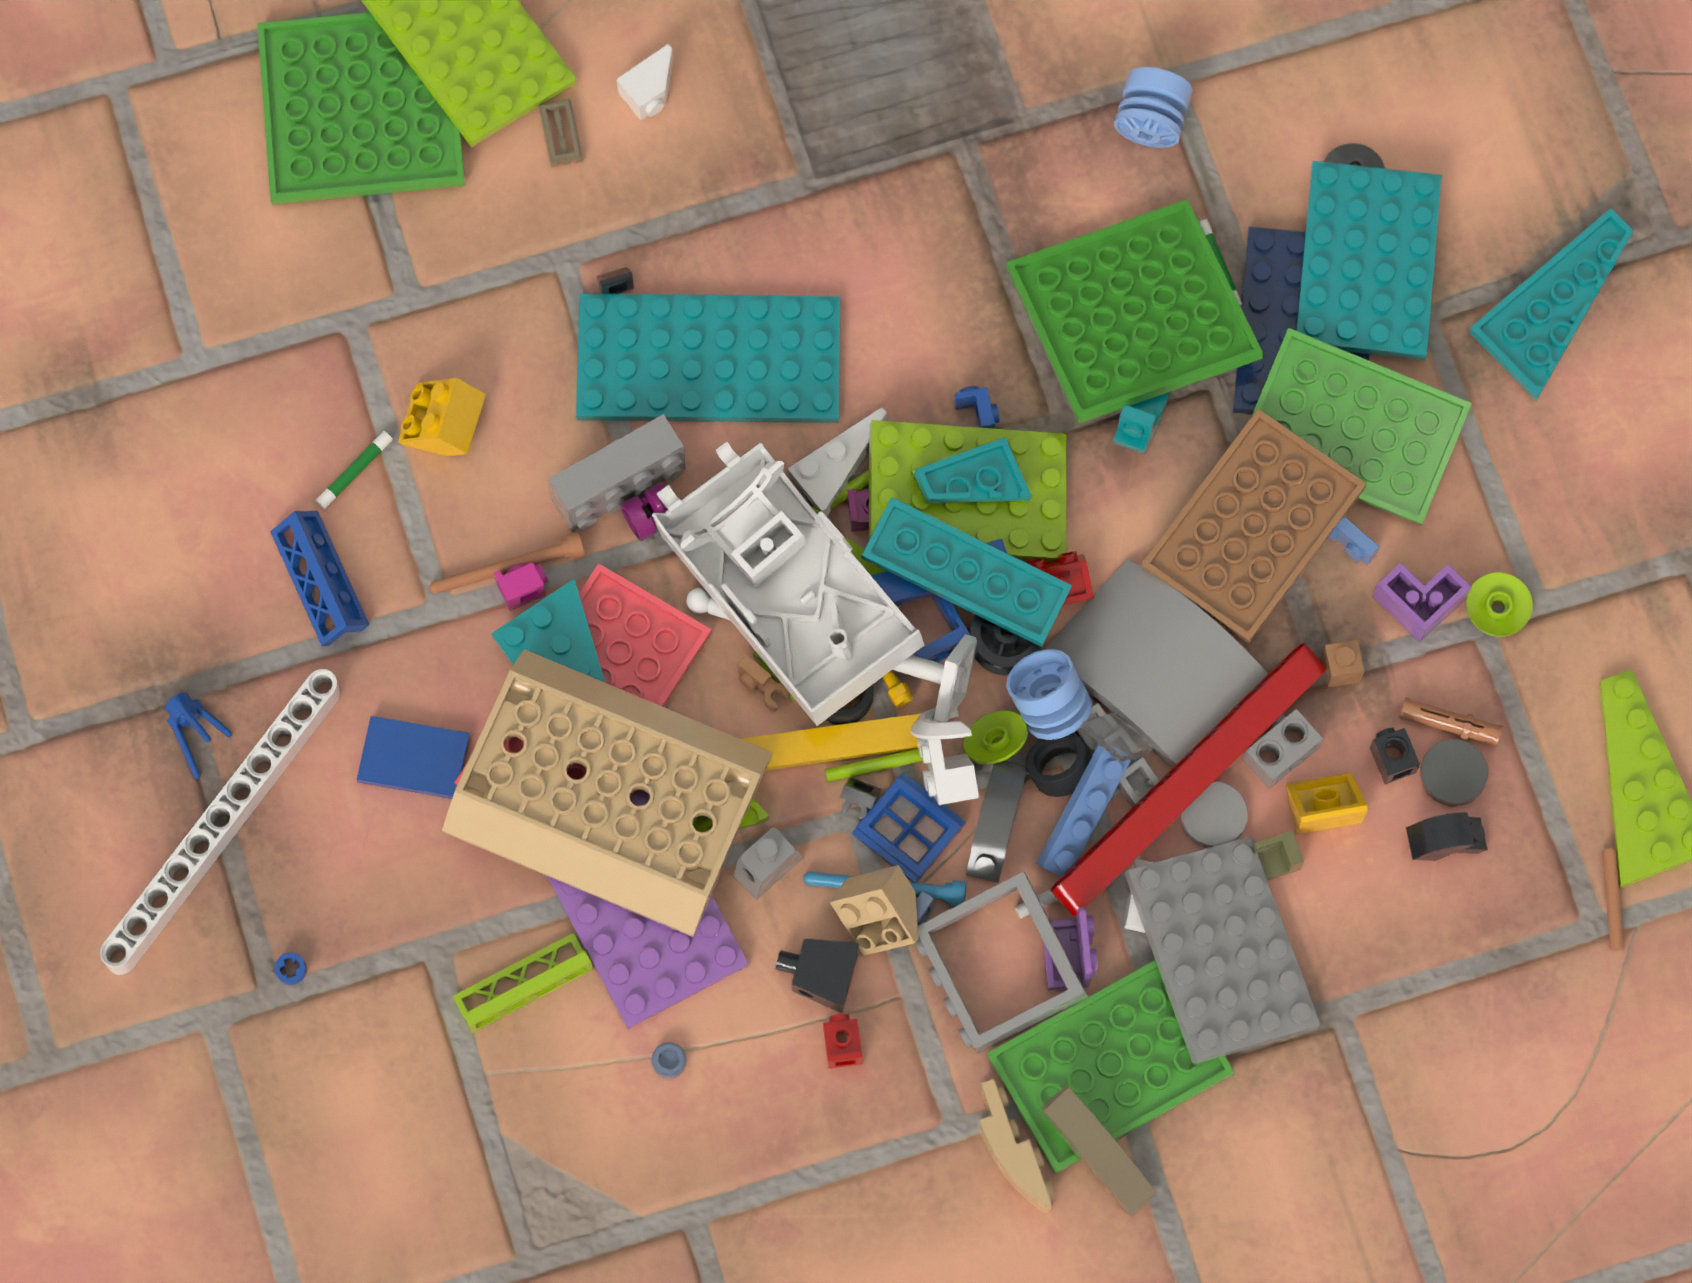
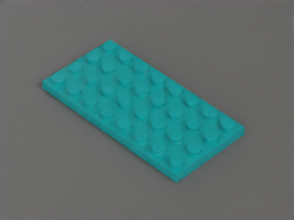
[576,293,840,423]

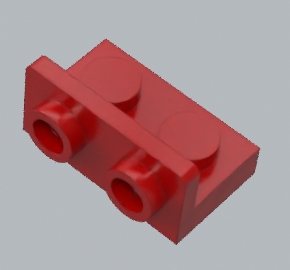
[1026,551,1094,605]

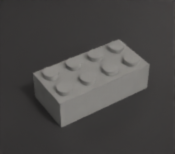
[548,414,686,532]

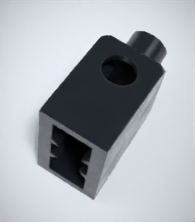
[775,939,859,1013]

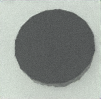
[1420,739,1488,806]

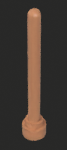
[429,531,586,594]

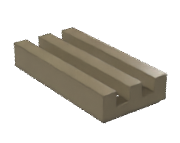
[539,99,583,167]

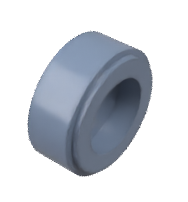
[652,1042,686,1079]

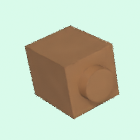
[1321,640,1365,688]

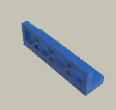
[270,510,369,646]

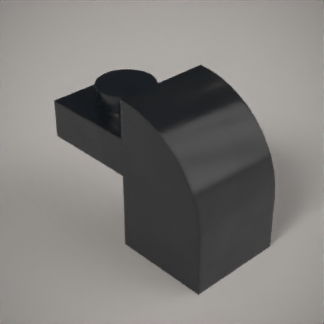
[1406,812,1488,861]

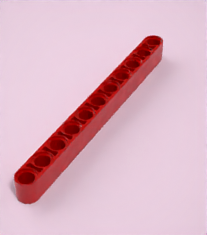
[1050,643,1327,916]

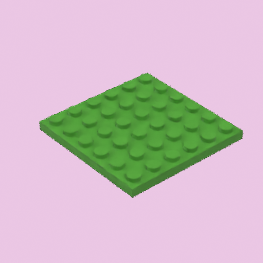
[257,12,465,205]
[1006,199,1263,424]

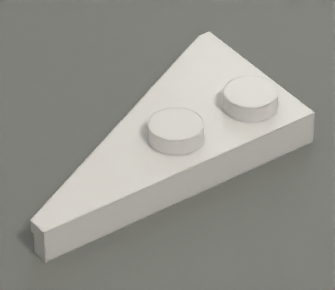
[788,407,887,517]

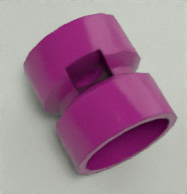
[620,482,668,541]

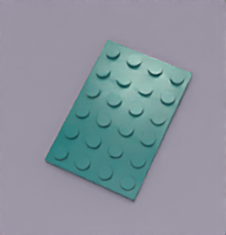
[1296,161,1442,360]

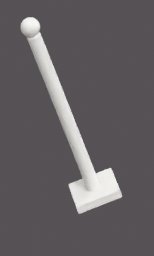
[686,588,977,722]

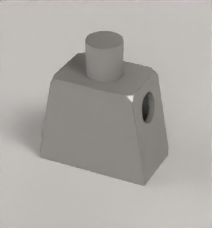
[733,826,804,900]

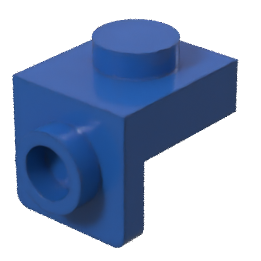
[954,386,1000,429]

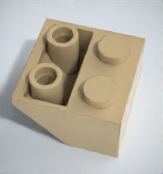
[830,865,918,956]

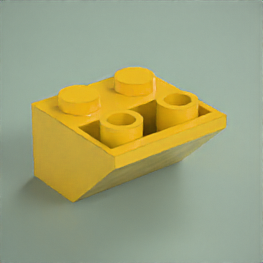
[398,378,486,456]

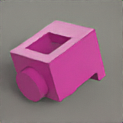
[494,562,548,611]

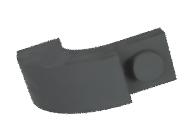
[966,760,1027,883]

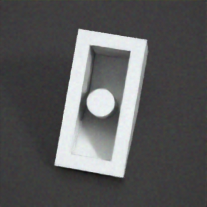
[616,44,673,121]

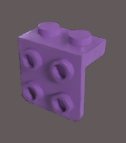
[1043,907,1098,991]

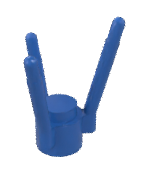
[165,692,232,779]

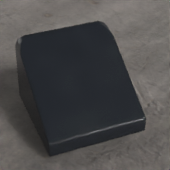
[597,267,634,294]

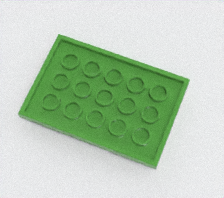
[1250,328,1472,526]
[986,960,1234,1175]

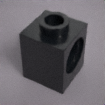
[1370,727,1420,784]

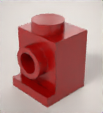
[823,1014,863,1069]

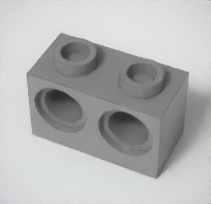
[1243,709,1323,789]

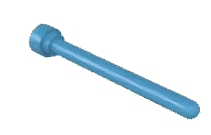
[803,872,966,907]

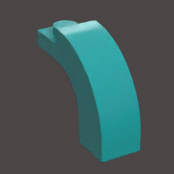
[1113,392,1169,454]

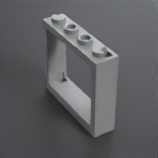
[915,872,1088,1053]

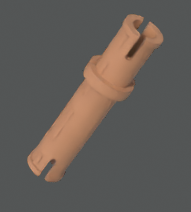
[1399,697,1503,747]

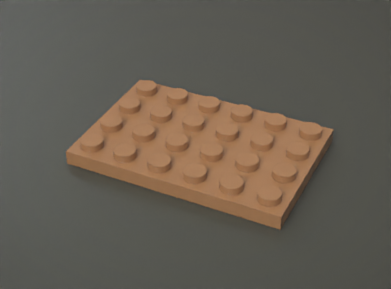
[1141,409,1367,644]

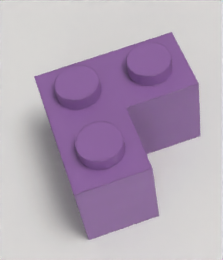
[1372,563,1472,643]

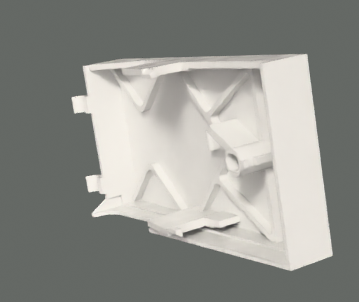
[652,442,924,726]

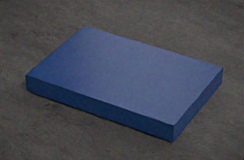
[357,716,470,799]

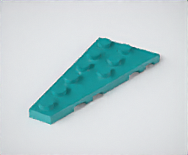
[1469,208,1634,401]
[491,579,605,683]

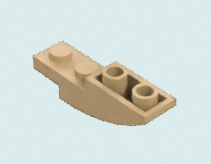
[978,1079,1056,1213]

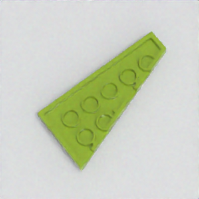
[1599,669,1692,889]

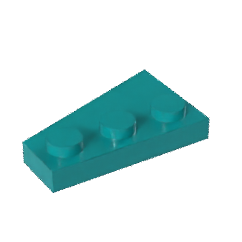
[913,437,1032,503]

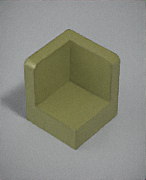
[1252,830,1304,881]

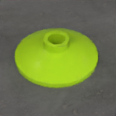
[1466,572,1533,637]
[963,710,1028,764]

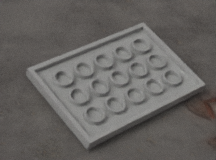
[1125,836,1321,1065]

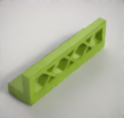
[452,933,593,1033]

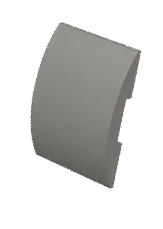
[1043,559,1268,768]

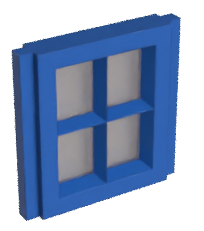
[852,773,966,883]

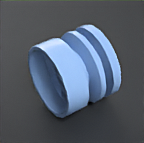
[1114,67,1193,148]
[1006,649,1092,740]

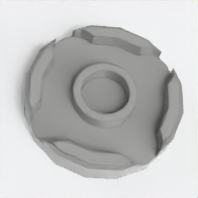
[1180,782,1248,847]

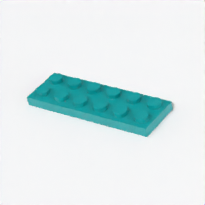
[861,497,1072,647]

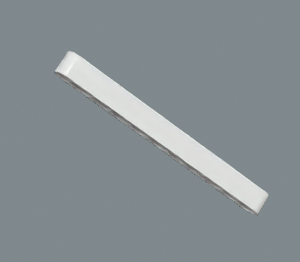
[100,669,341,975]

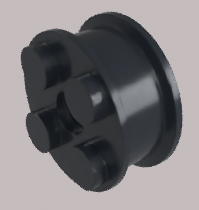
[970,614,1042,676]

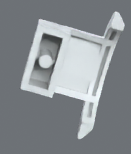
[680,461,807,587]
[910,707,979,805]

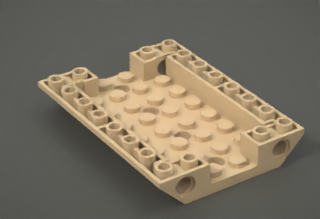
[442,649,773,937]

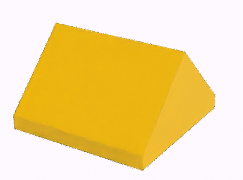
[1286,772,1368,835]

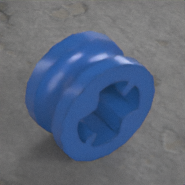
[274,953,307,985]

